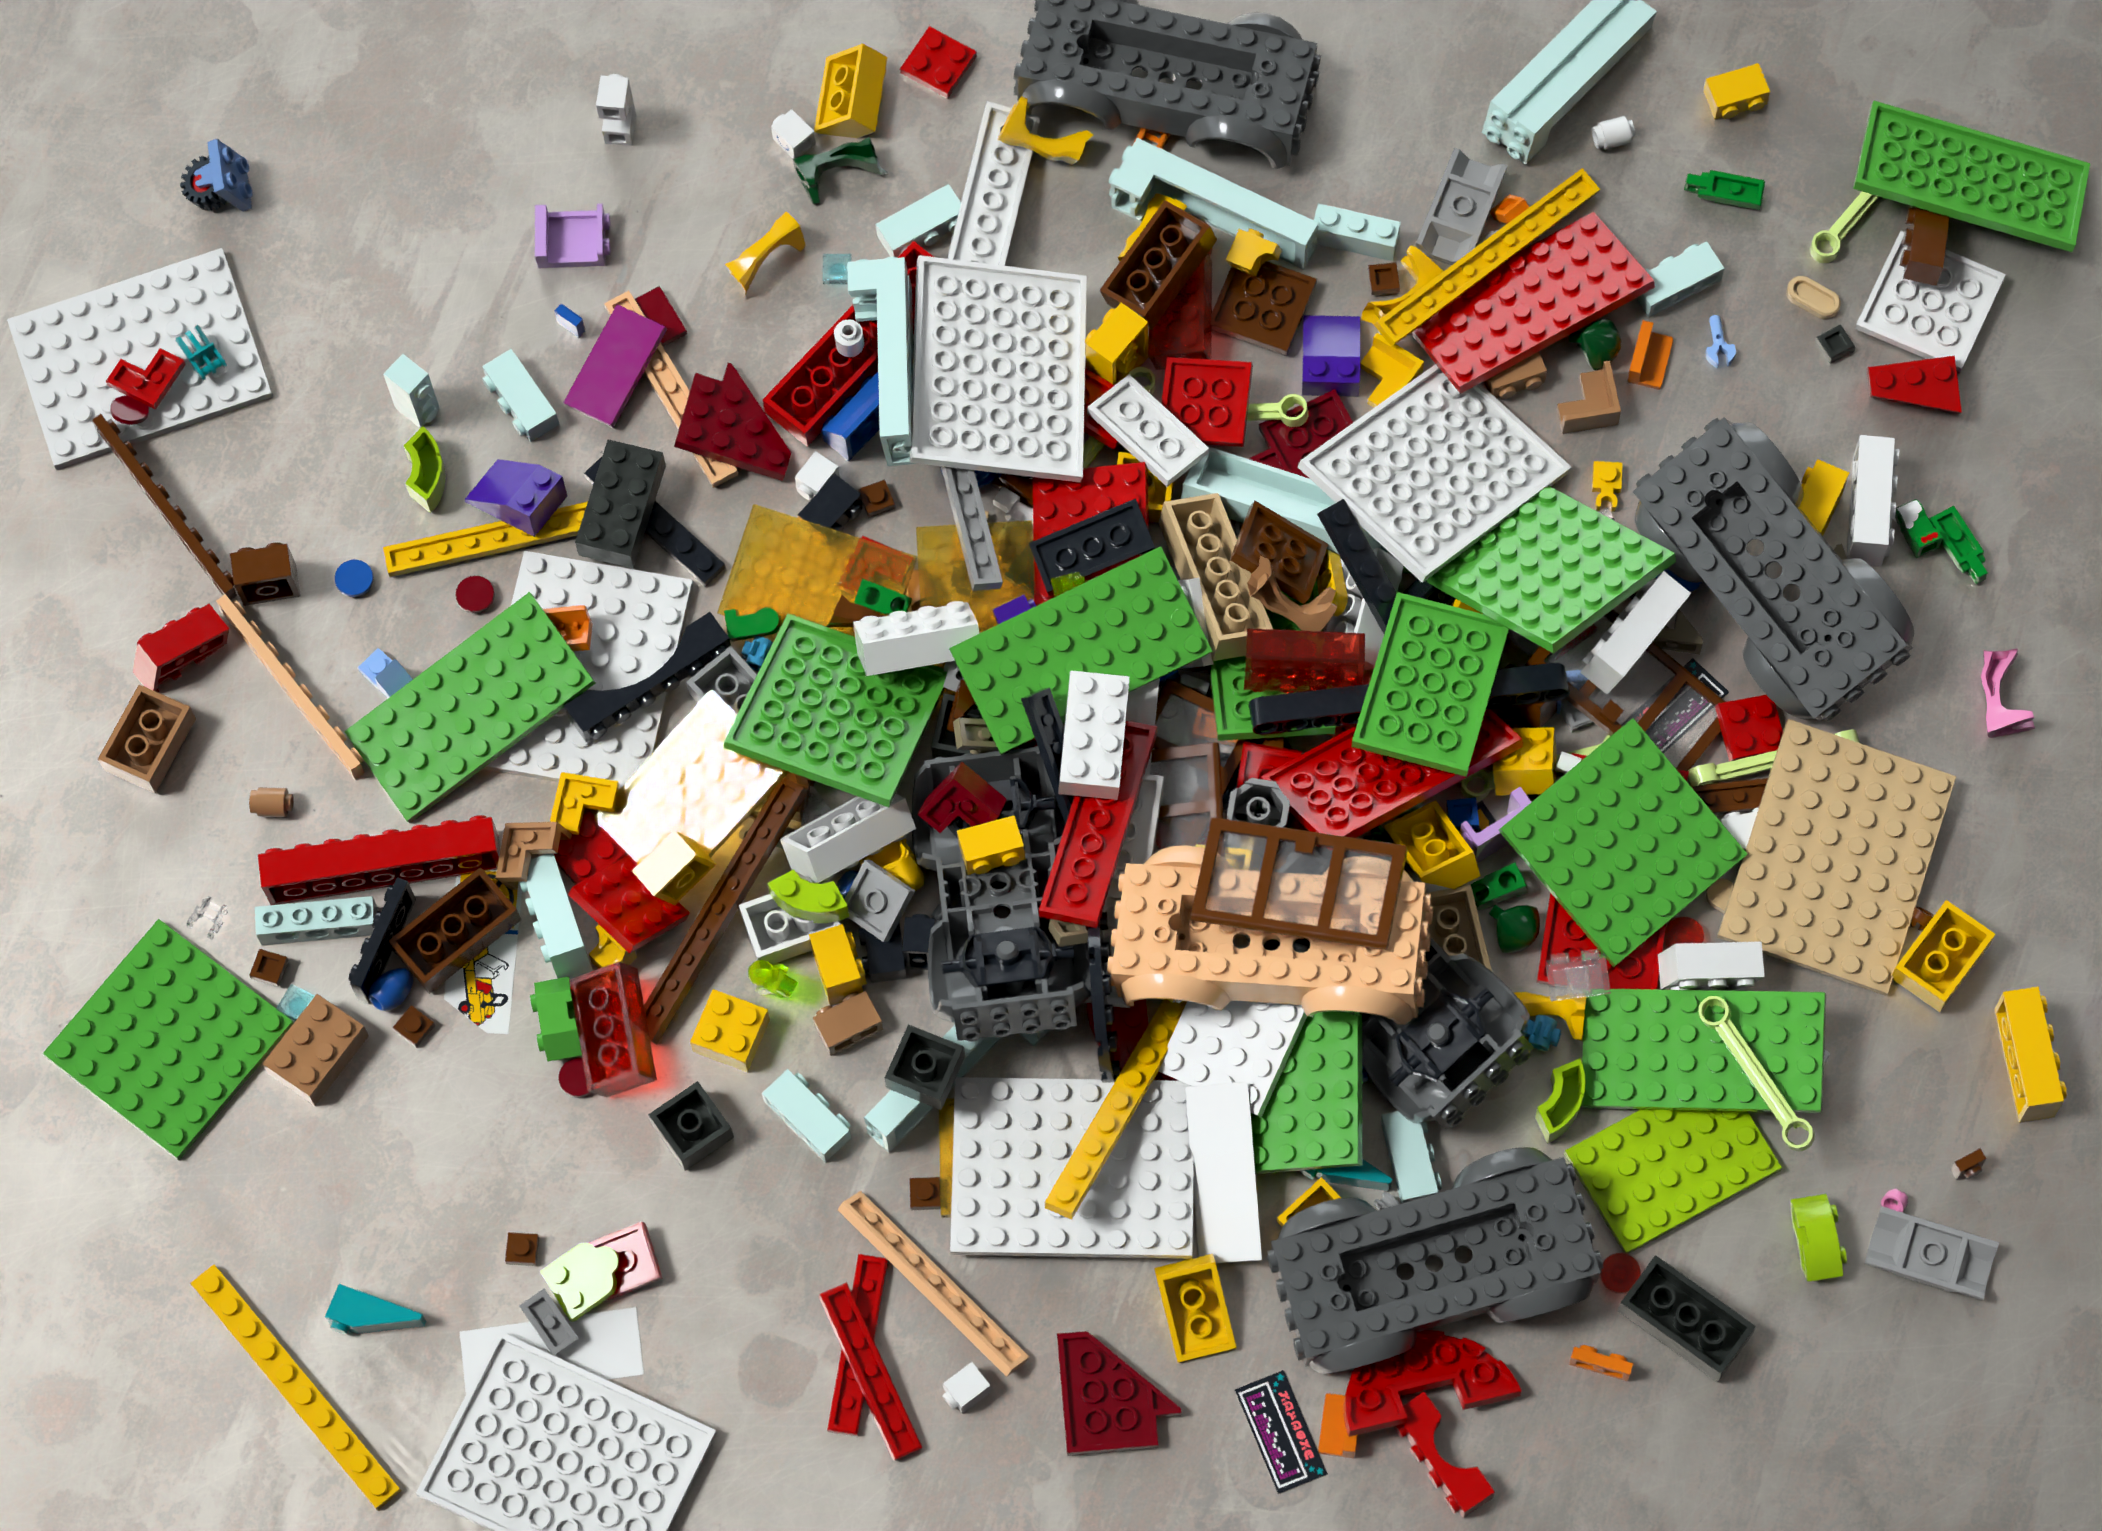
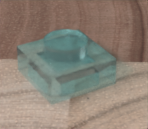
[822,254,852,284]
[276,984,315,1021]

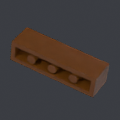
[1900,206,1949,286]

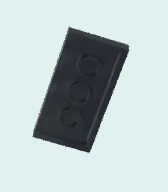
[1029,498,1156,596]
[349,877,416,1004]

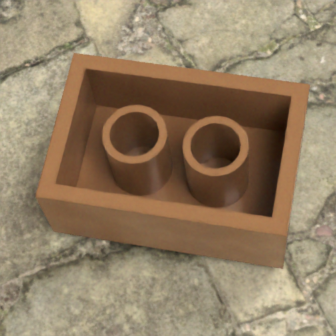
[98,685,196,793]
[263,994,369,1106]

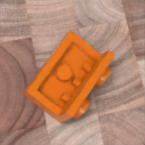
[543,605,593,652]

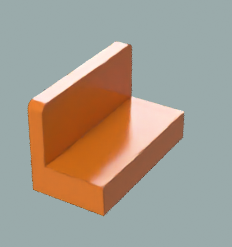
[1627,320,1673,389]
[1318,1393,1357,1459]

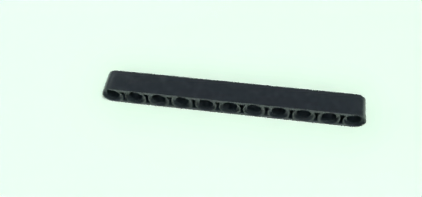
[1248,663,1570,735]

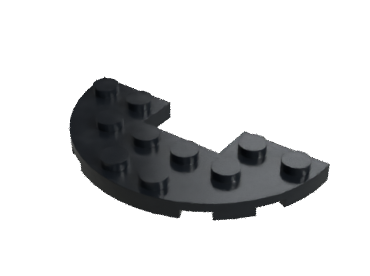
[1088,912,1121,1083]

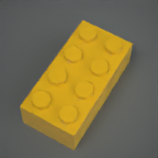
[1994,987,2067,1123]

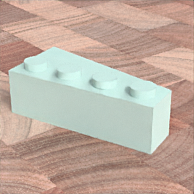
[520,854,594,984]

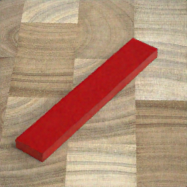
[827,1254,888,1437]
[818,1282,923,1461]

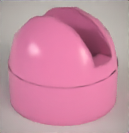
[1881,1189,1908,1213]

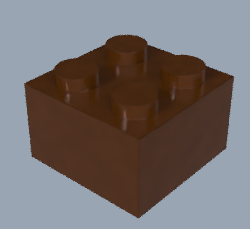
[230,543,300,606]

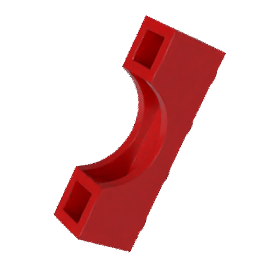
[1393,1392,1495,1518]

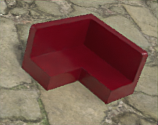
[918,762,1007,833]

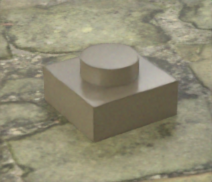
[1049,919,1088,947]

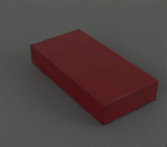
[635,286,687,347]

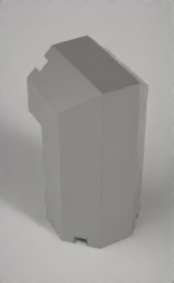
[1225,778,1290,859]

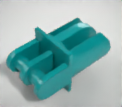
[175,325,227,381]

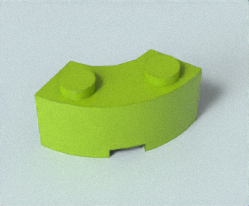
[403,426,446,513]
[767,869,850,923]
[1535,1058,1585,1144]
[1790,1194,1847,1282]

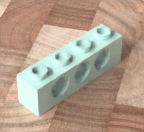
[255,896,378,945]

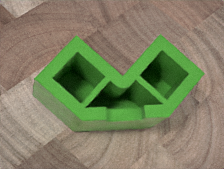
[530,976,583,1062]

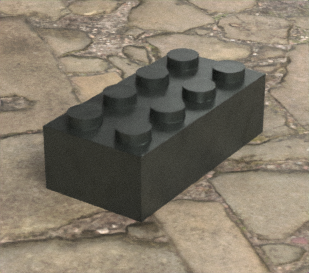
[575,439,666,569]
[1618,1255,1756,1382]

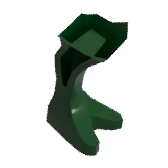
[792,136,888,204]

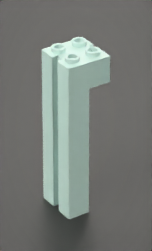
[1482,0,1657,165]
[1109,138,1318,270]
[847,257,916,466]
[1181,446,1388,554]
[864,1025,1050,1153]

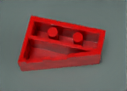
[1866,355,1962,414]
[132,603,229,693]

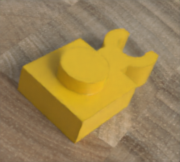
[1592,461,1623,512]

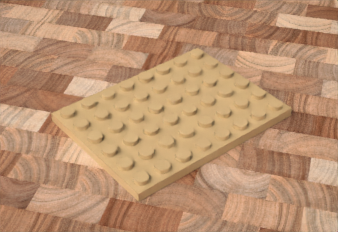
[1717,719,1956,996]

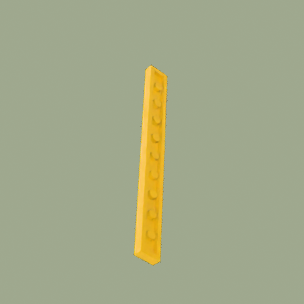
[1374,168,1600,347]
[1045,999,1187,1220]
[190,1264,401,1511]

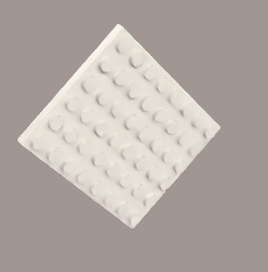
[7,248,273,470]
[910,255,1087,482]
[1298,364,1572,583]
[483,551,693,797]
[950,1077,1194,1259]
[416,1331,717,1531]

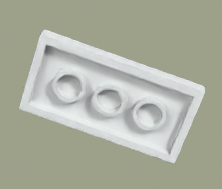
[1087,375,1209,487]

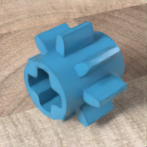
[741,636,773,672]
[1525,1015,1561,1051]

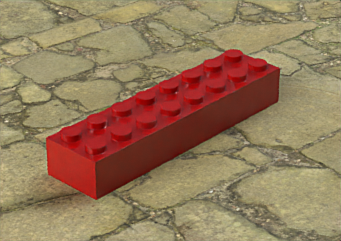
[762,241,934,447]
[257,815,501,905]

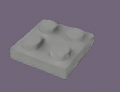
[844,860,915,942]

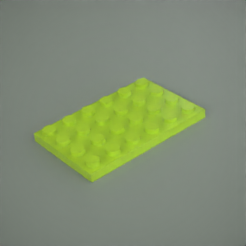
[1564,1109,1782,1256]

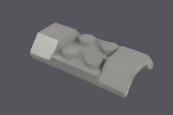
[1416,148,1507,265]
[1865,1206,1999,1300]

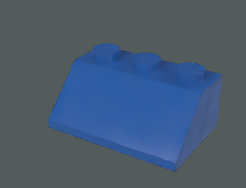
[822,372,880,461]

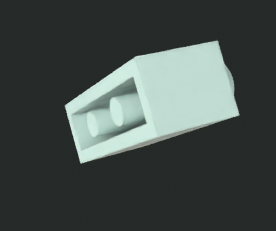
[876,184,961,257]
[1314,203,1401,261]
[1636,241,1724,318]
[482,349,559,442]
[384,354,439,428]
[762,1069,851,1163]
[1381,1111,1442,1204]

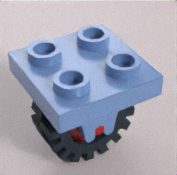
[180,139,253,212]

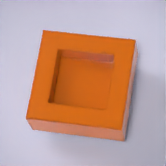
[1490,194,1529,224]

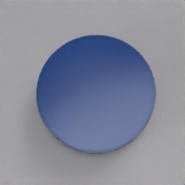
[335,559,374,597]

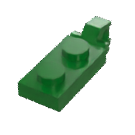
[1684,170,1765,210]
[1929,506,1988,584]

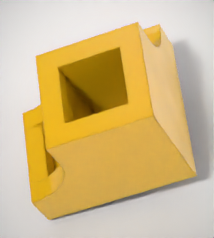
[1225,228,1282,276]
[589,924,637,982]

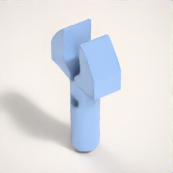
[1706,315,1736,368]

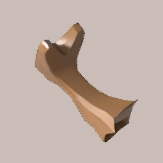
[1247,556,1337,638]

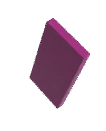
[563,304,667,428]

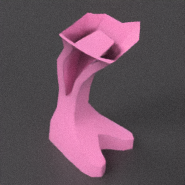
[1981,648,2035,738]

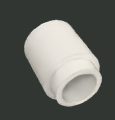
[1592,116,1635,150]
[834,320,864,357]

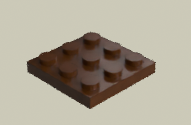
[1207,261,1317,356]
[1230,500,1328,604]

